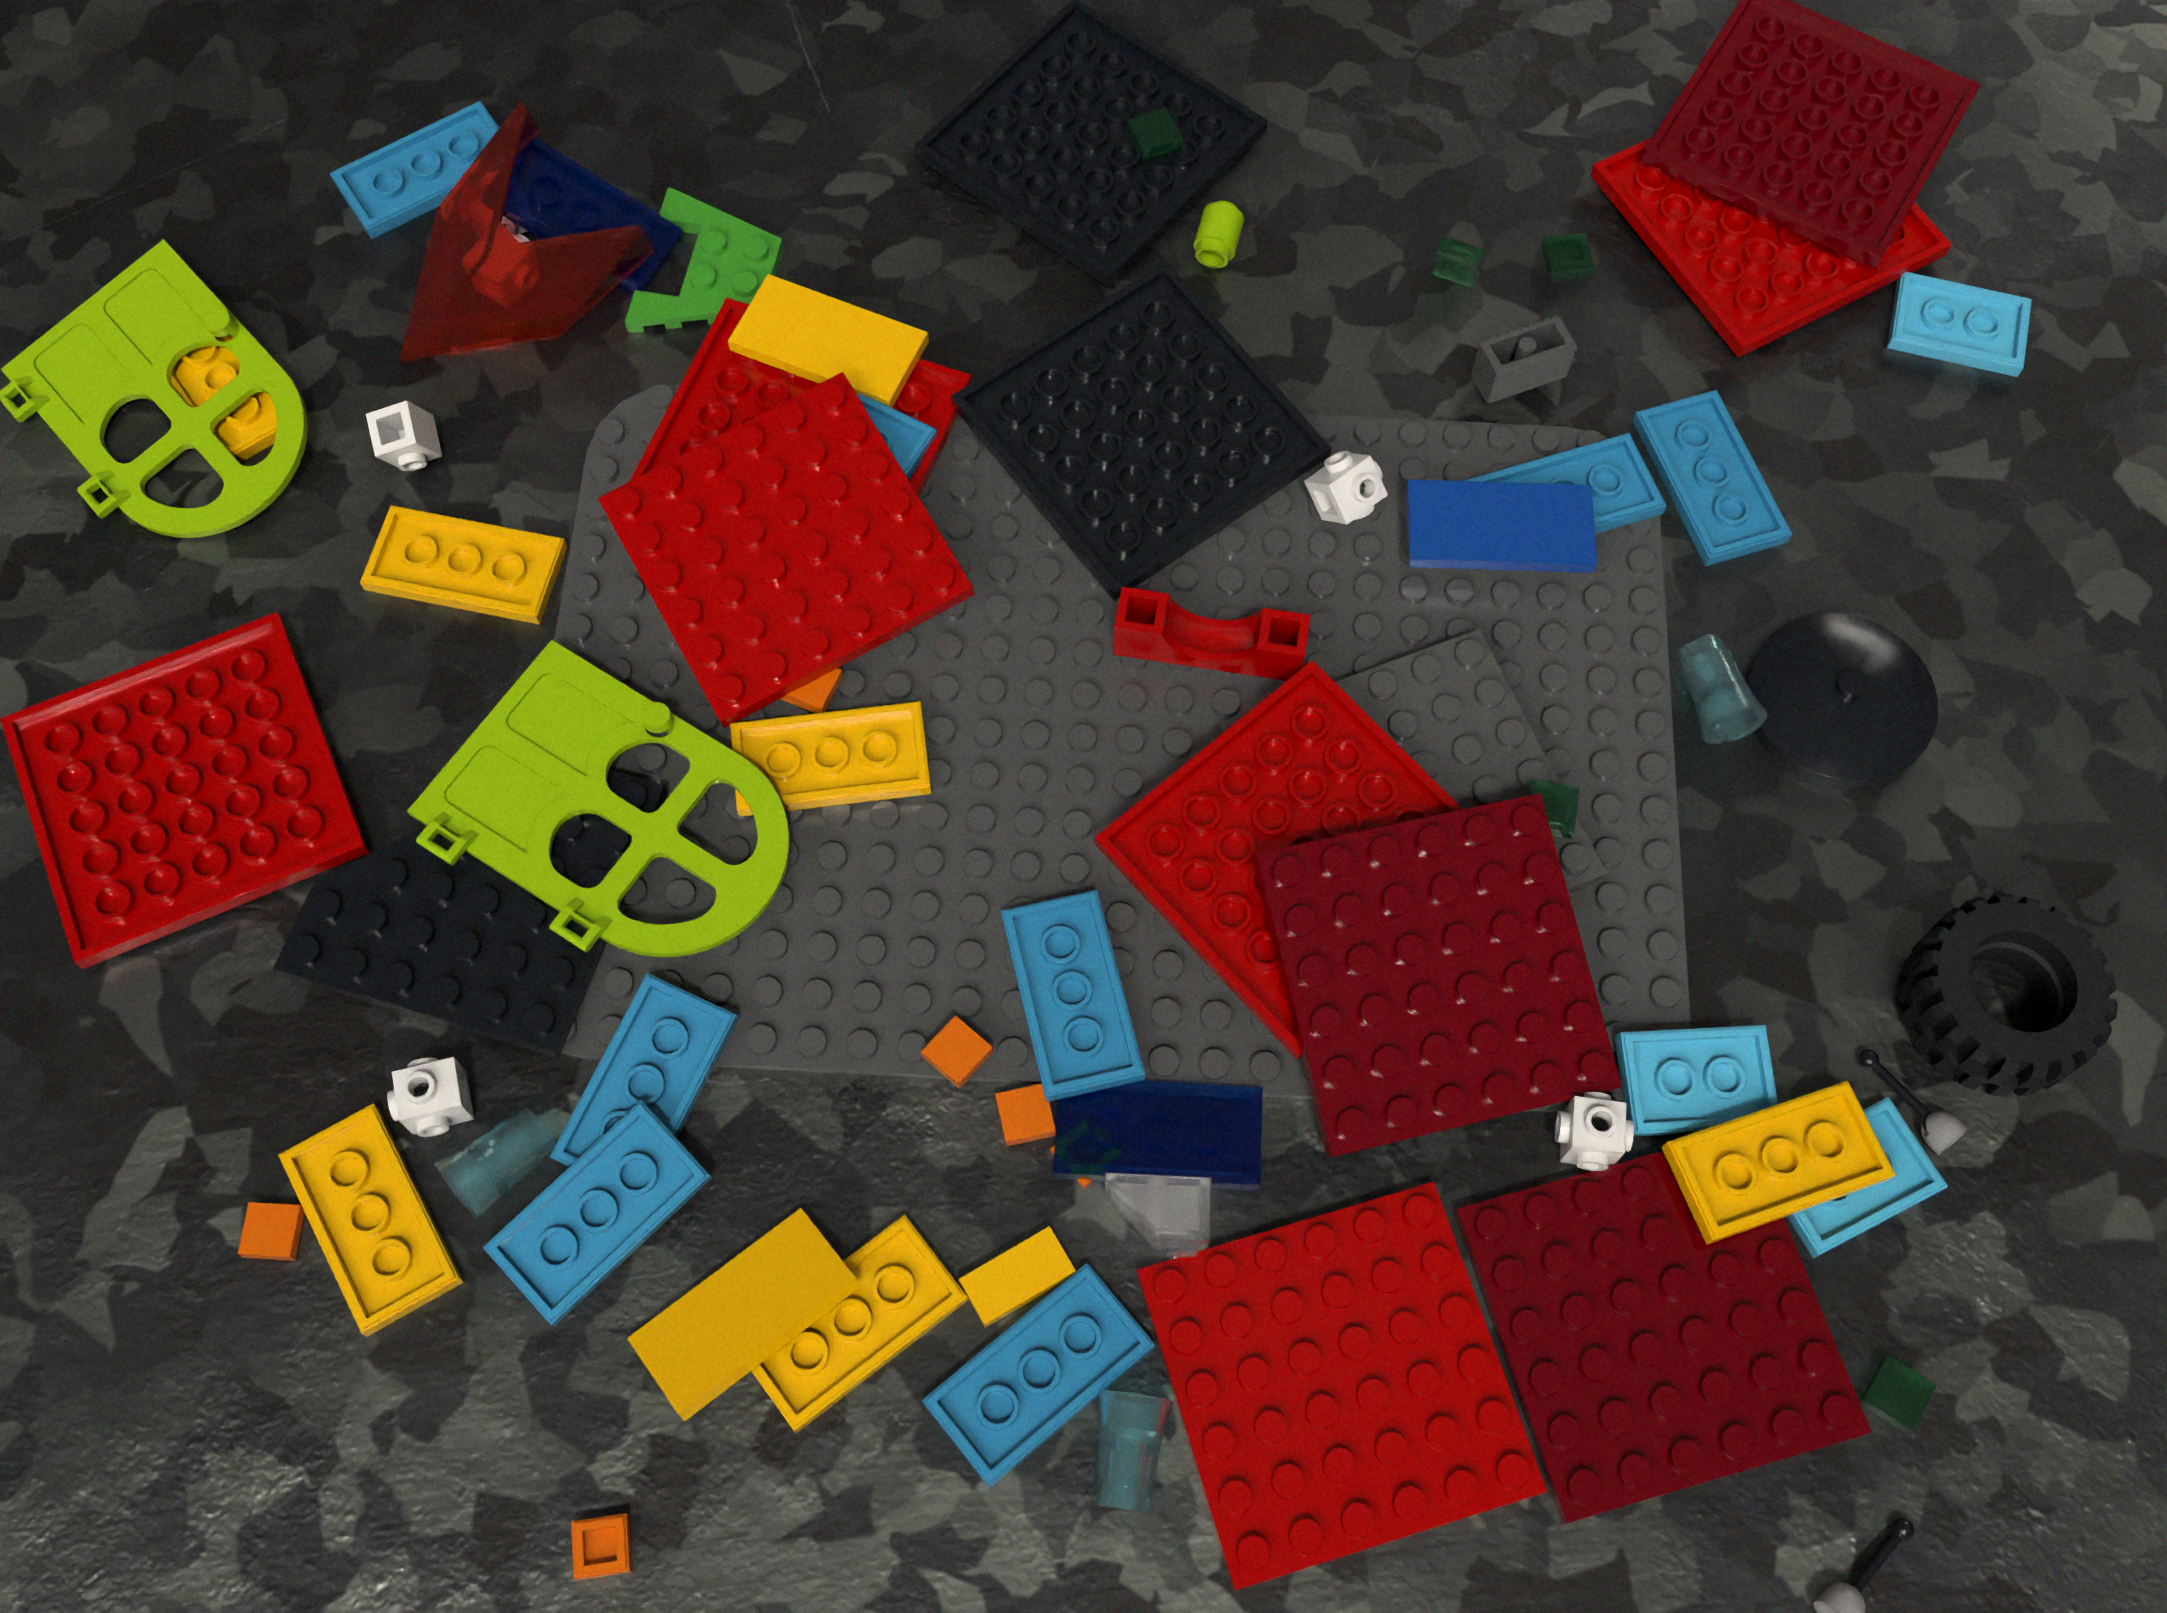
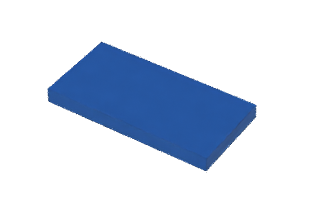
[1406,479,1597,573]

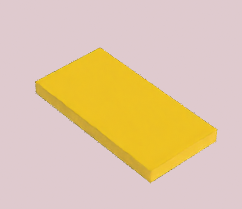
[728,274,929,408]
[171,334,277,463]
[360,505,568,625]
[730,701,931,817]
[1661,1081,1896,1245]
[278,1103,464,1337]
[627,1208,861,1422]
[752,1215,968,1434]

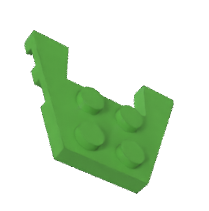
[625,188,784,333]

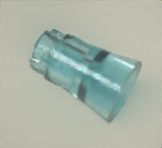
[1678,635,1767,744]
[433,1107,556,1221]
[1095,1390,1174,1513]

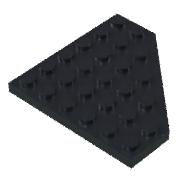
[273,769,668,1058]

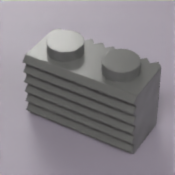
[1471,315,1577,403]

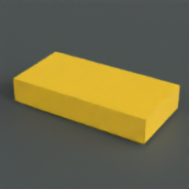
[958,1226,1076,1328]

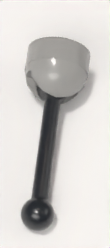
[1858,1049,1969,1156]
[1813,1517,1915,1613]

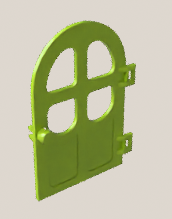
[0,239,308,538]
[407,640,790,957]

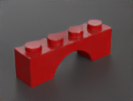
[1113,587,1311,681]

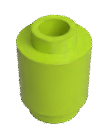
[1193,201,1244,268]

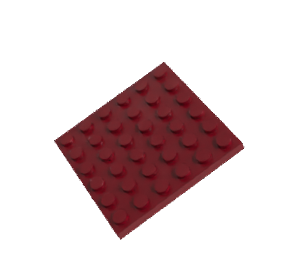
[1641,0,1981,269]
[1251,793,1622,1158]
[1454,1151,1872,1525]

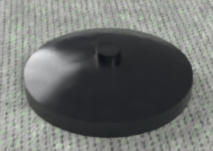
[1744,613,1938,789]

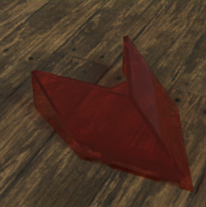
[399,101,654,363]

